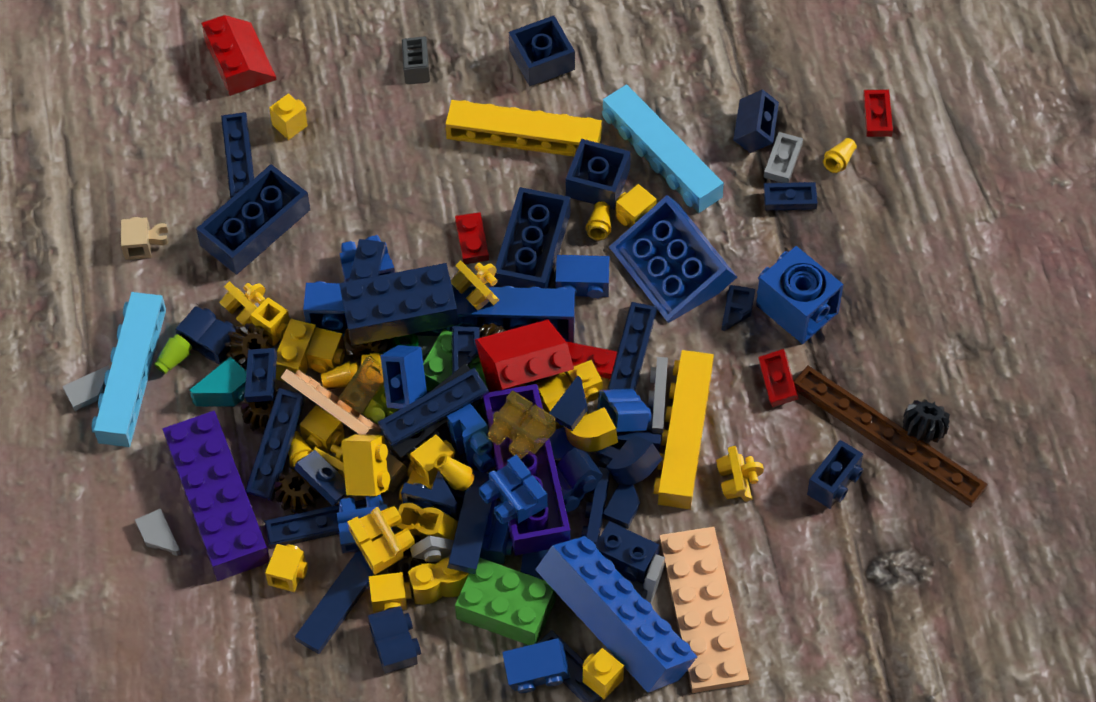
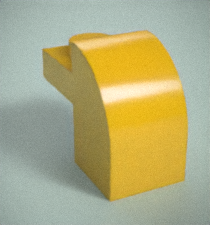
[565,407,618,452]

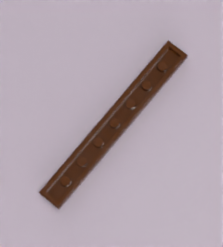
[794,365,988,507]

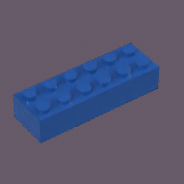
[535,536,697,693]

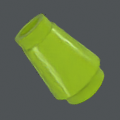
[154,334,193,374]

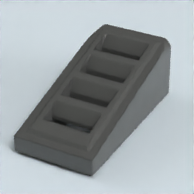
[402,36,430,84]

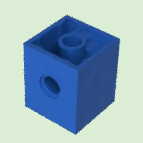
[756,246,844,344]

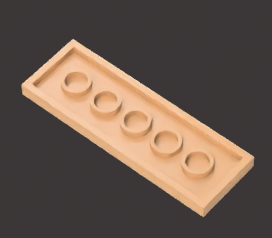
[659,527,749,693]

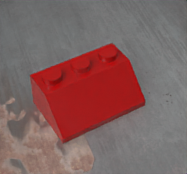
[201,15,277,96]
[475,319,574,392]

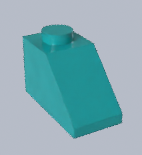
[189,357,246,407]

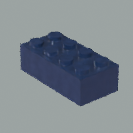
[196,164,311,275]
[494,187,570,289]
[339,263,458,346]

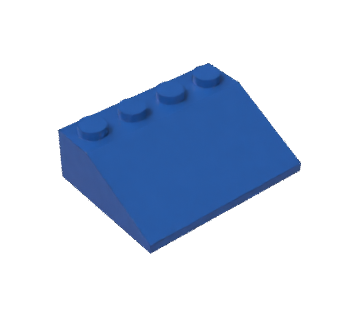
[609,195,737,323]

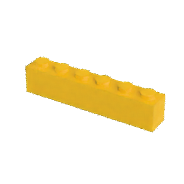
[445,100,602,157]
[653,350,714,510]

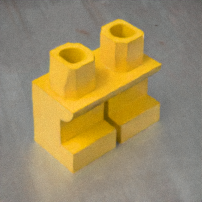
[347,506,415,575]

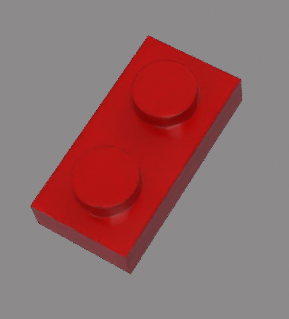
[863,90,893,137]
[455,212,489,264]
[566,341,617,379]
[758,349,798,407]

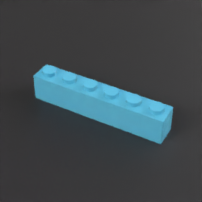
[602,84,724,213]
[92,292,166,447]

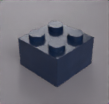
[508,15,575,87]
[565,139,631,210]

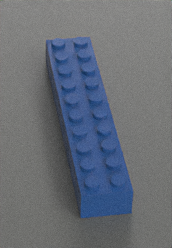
[303,281,575,343]

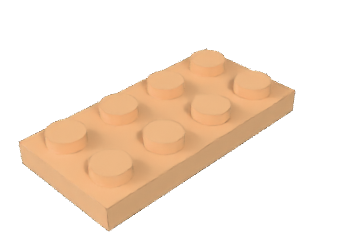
[281,369,381,435]

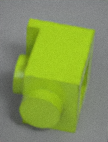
[363,384,400,425]

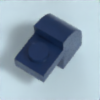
[594,434,663,485]

